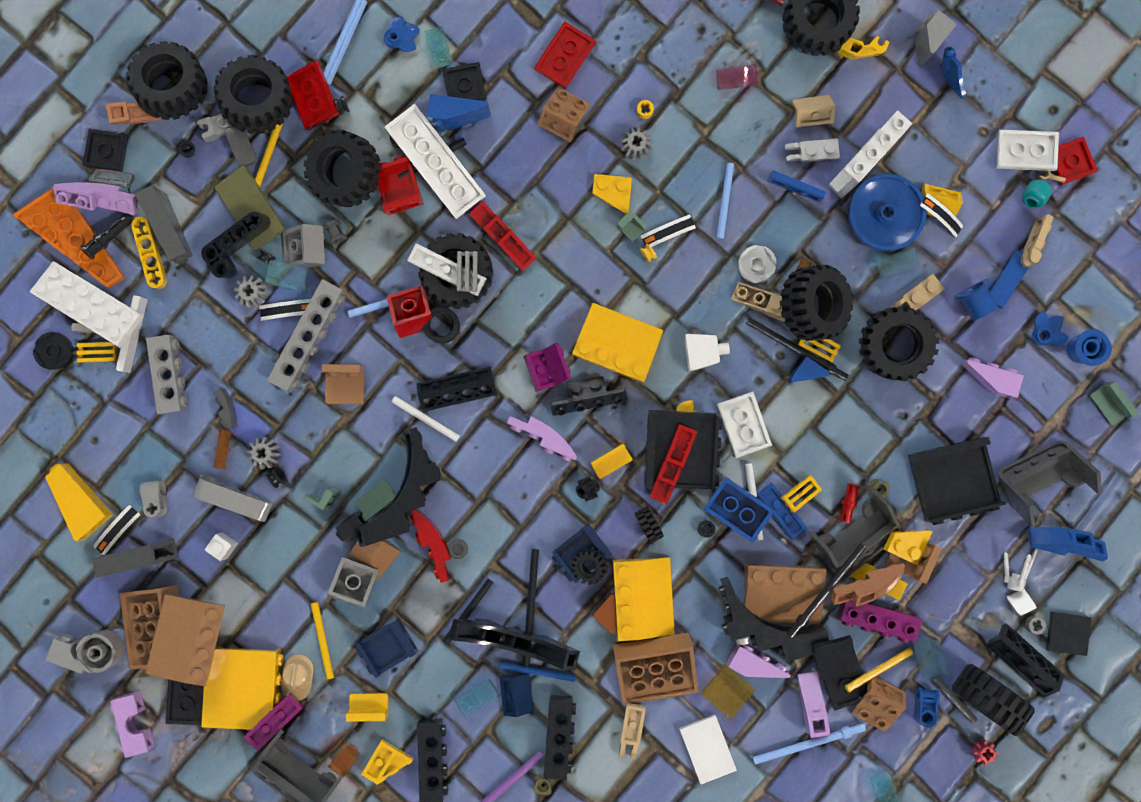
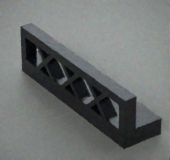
[416,366,497,412]
[987,623,1064,697]

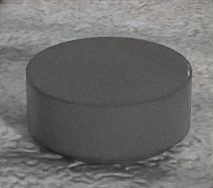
[449,539,468,559]

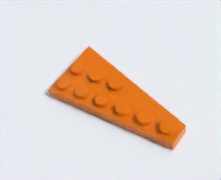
[13,183,126,288]

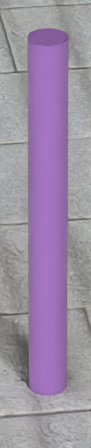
[481,750,545,802]

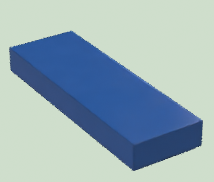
[767,170,826,202]
[990,250,1029,309]
[757,482,808,540]

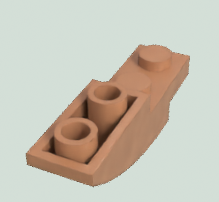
[831,563,905,607]

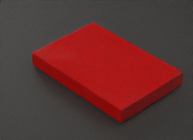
[534,21,596,90]
[287,60,340,131]

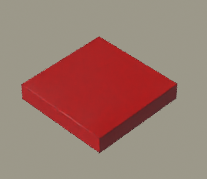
[1054,136,1098,186]

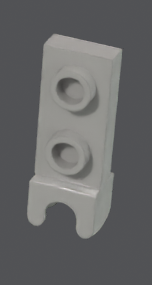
[197,114,232,142]

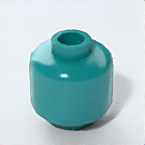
[1022,180,1052,208]

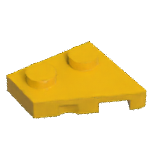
[592,174,632,215]

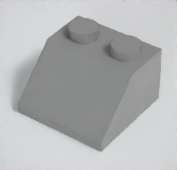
[915,10,957,67]
[282,224,326,269]
[327,557,379,610]

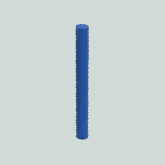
[499,660,576,682]

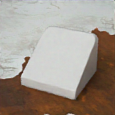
[1006,589,1037,616]

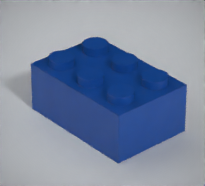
[704,476,775,543]

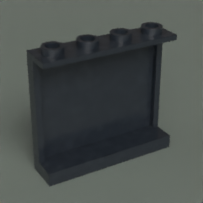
[644,410,723,492]
[908,437,1006,525]

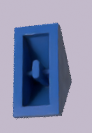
[787,356,830,383]

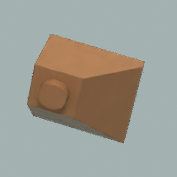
[347,539,401,581]

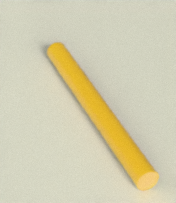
[255,124,283,187]
[311,602,334,680]
[845,648,914,693]

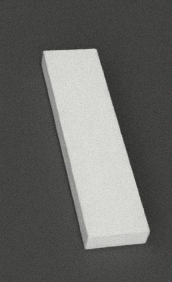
[407,244,486,296]
[116,295,148,373]

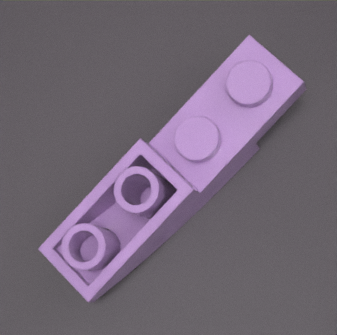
[53,182,138,215]
[507,416,577,462]

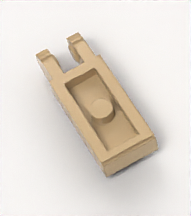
[1020,214,1054,267]
[891,274,944,310]
[619,703,646,760]

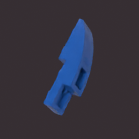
[1027,527,1108,562]

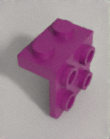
[523,342,570,392]

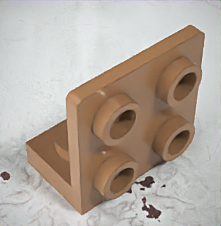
[537,87,591,142]
[321,364,365,404]
[885,531,943,584]
[852,677,906,732]

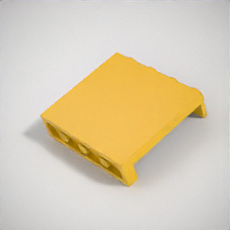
[201,645,284,730]

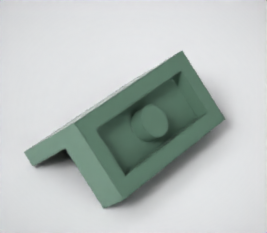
[1089,381,1139,425]
[355,479,397,521]
[303,488,341,510]

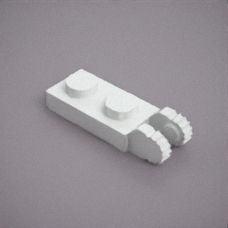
[785,139,840,162]

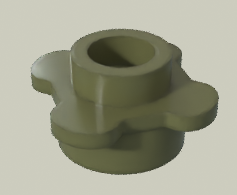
[868,479,890,499]
[533,774,553,795]

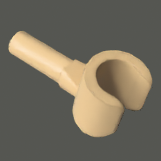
[1035,170,1066,183]

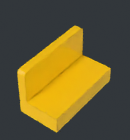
[922,183,963,217]
[590,444,632,479]
[346,693,389,722]

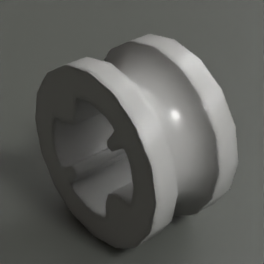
[1025,616,1046,635]

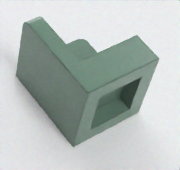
[617,210,647,242]

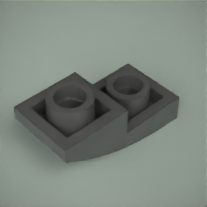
[225,126,258,168]
[213,388,237,429]

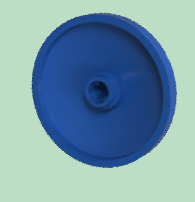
[848,174,927,251]

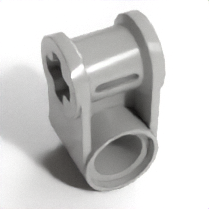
[140,480,168,517]

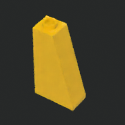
[45,463,113,542]

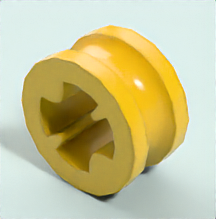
[637,100,654,119]
[640,244,657,263]

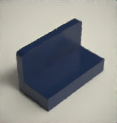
[500,673,533,717]

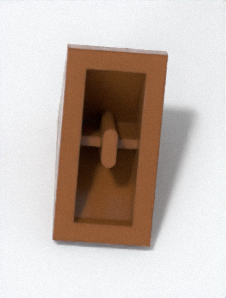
[592,593,617,635]

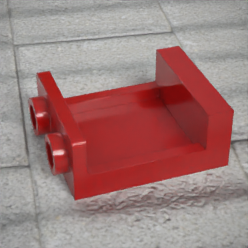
[377,156,424,216]

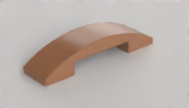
[105,101,162,124]

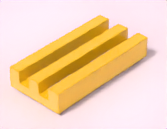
[798,339,841,363]
[77,342,118,363]
[781,475,822,513]

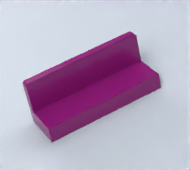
[244,693,304,751]

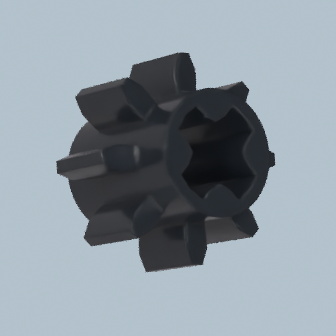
[576,476,600,502]

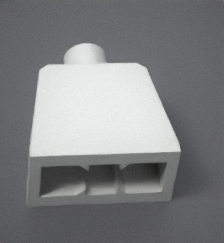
[684,334,730,372]

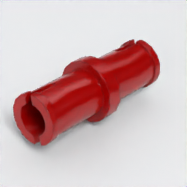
[839,483,860,524]

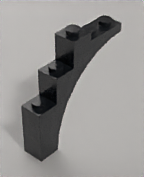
[354,427,441,547]
[719,577,829,662]
[448,618,580,670]

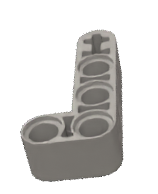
[192,474,273,522]

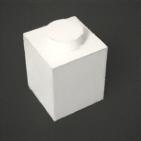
[205,532,238,561]

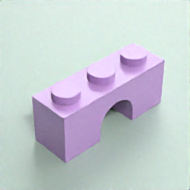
[110,690,155,758]

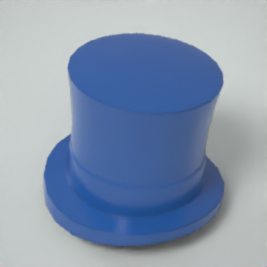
[954,279,998,320]
[1066,329,1112,366]

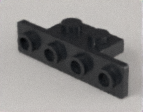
[550,376,627,416]

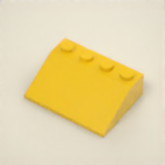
[572,303,663,383]
[613,557,675,641]

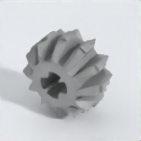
[620,127,653,160]
[234,275,268,308]
[246,437,281,469]

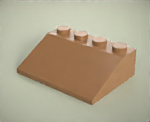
[743,563,826,625]
[119,584,179,670]
[145,594,225,686]
[613,632,698,705]

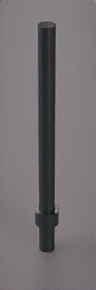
[746,317,849,381]
[787,542,867,638]
[522,549,539,666]

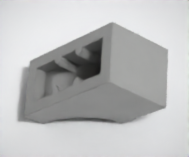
[45,634,86,674]

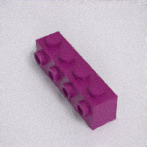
[836,601,922,643]

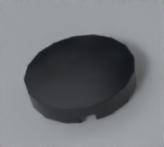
[33,332,74,370]

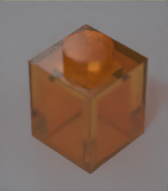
[327,742,361,778]

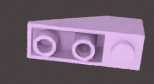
[960,358,1024,399]
[726,644,791,678]
[797,671,830,738]

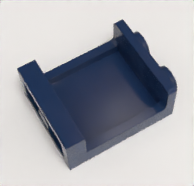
[552,523,613,584]
[356,618,419,678]

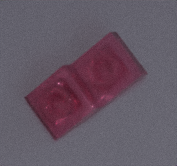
[716,64,758,90]

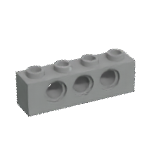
[146,335,188,415]

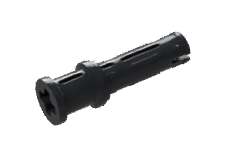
[80,213,134,260]

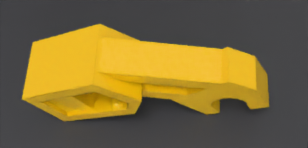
[837,36,889,61]

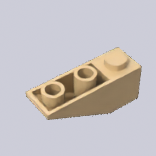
[731,282,785,322]

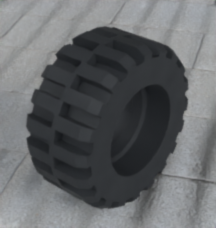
[782,0,860,56]
[126,41,208,120]
[214,55,293,134]
[304,129,381,207]
[418,233,493,309]
[780,264,853,341]
[859,307,939,381]
[952,664,1035,736]

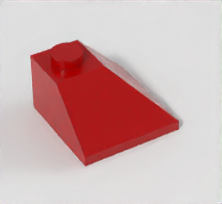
[387,285,432,339]

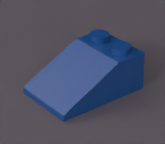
[427,94,491,132]

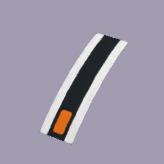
[920,193,963,238]
[641,214,696,247]
[259,299,311,321]
[93,505,140,556]

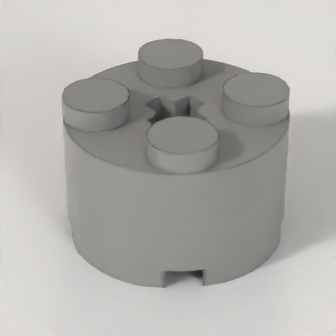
[76,629,125,673]

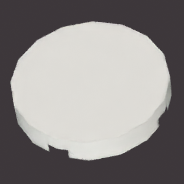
[738,245,777,283]

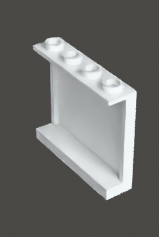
[828,110,913,199]

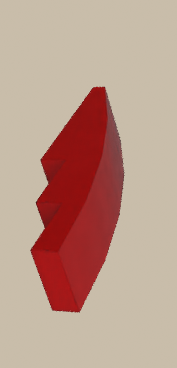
[468,201,536,271]
[649,424,697,505]

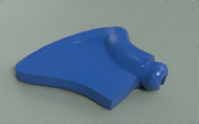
[940,46,966,99]

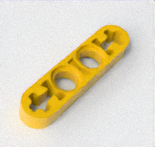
[131,217,167,289]

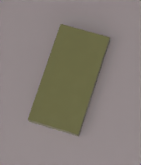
[214,165,286,251]

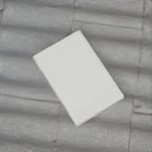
[996,130,1059,171]
[716,392,772,458]
[679,714,737,784]

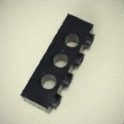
[543,695,576,780]
[417,718,448,802]

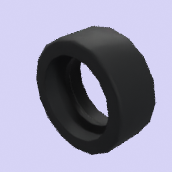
[423,306,460,344]

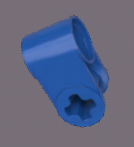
[913,687,940,728]

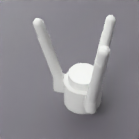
[1004,549,1038,592]

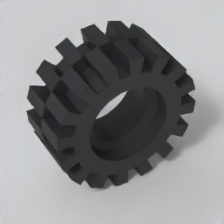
[634,506,664,544]
[571,547,609,585]

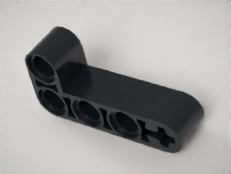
[201,212,270,279]

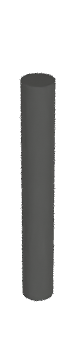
[932,675,977,724]

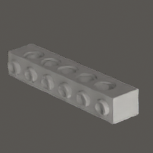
[267,279,346,392]

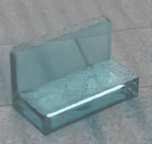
[265,260,308,294]
[913,635,949,679]

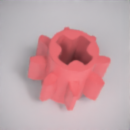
[971,739,998,766]

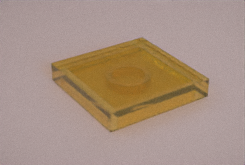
[701,663,755,719]

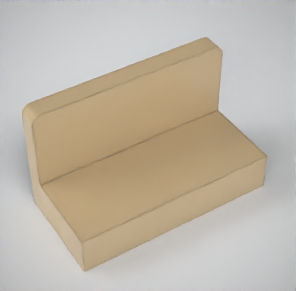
[792,95,835,127]

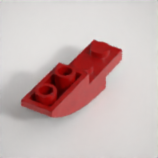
[410,508,452,583]

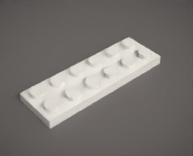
[384,104,486,220]
[30,261,144,348]

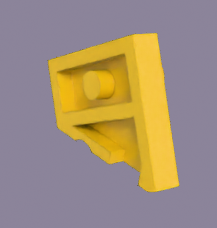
[883,529,932,565]
[361,739,414,785]

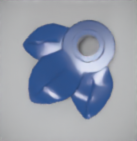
[384,16,420,52]
[1032,311,1069,346]

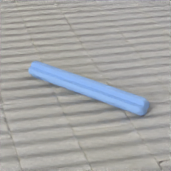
[323,0,367,85]

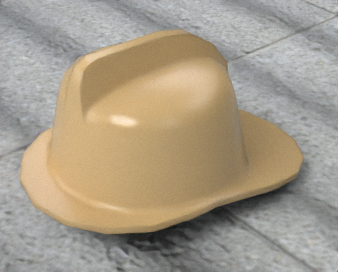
[281,654,314,701]

